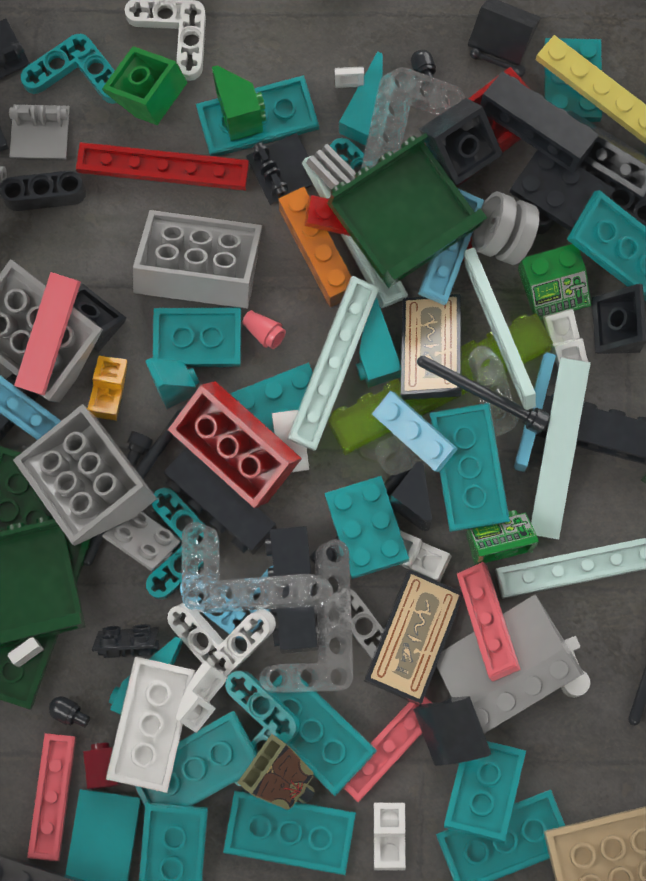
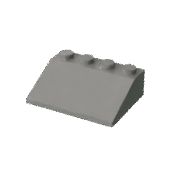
[133,210,262,309]
[0,259,103,403]
[13,404,157,546]
[436,594,584,734]

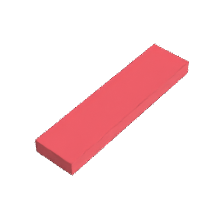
[14,272,81,395]
[457,562,521,681]
[343,697,432,802]
[27,733,76,861]

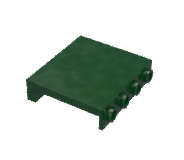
[327,133,487,289]
[0,516,86,648]

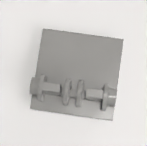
[9,104,70,160]
[102,512,182,571]

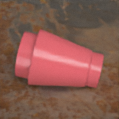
[242,310,286,349]

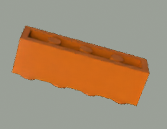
[278,187,352,308]

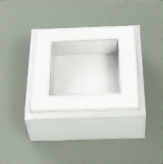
[8,637,44,667]

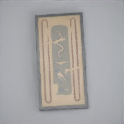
[401,294,462,400]
[364,569,463,705]

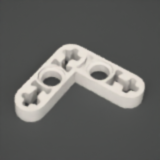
[125,0,206,81]
[167,603,276,676]

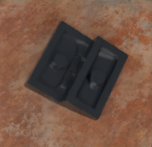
[413,696,491,766]

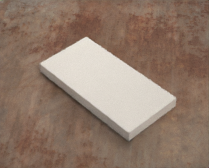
[106,657,195,793]

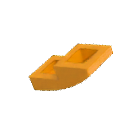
[87,356,128,421]

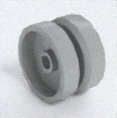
[472,191,539,265]

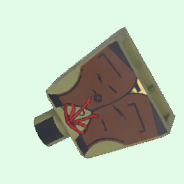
[237,734,314,810]

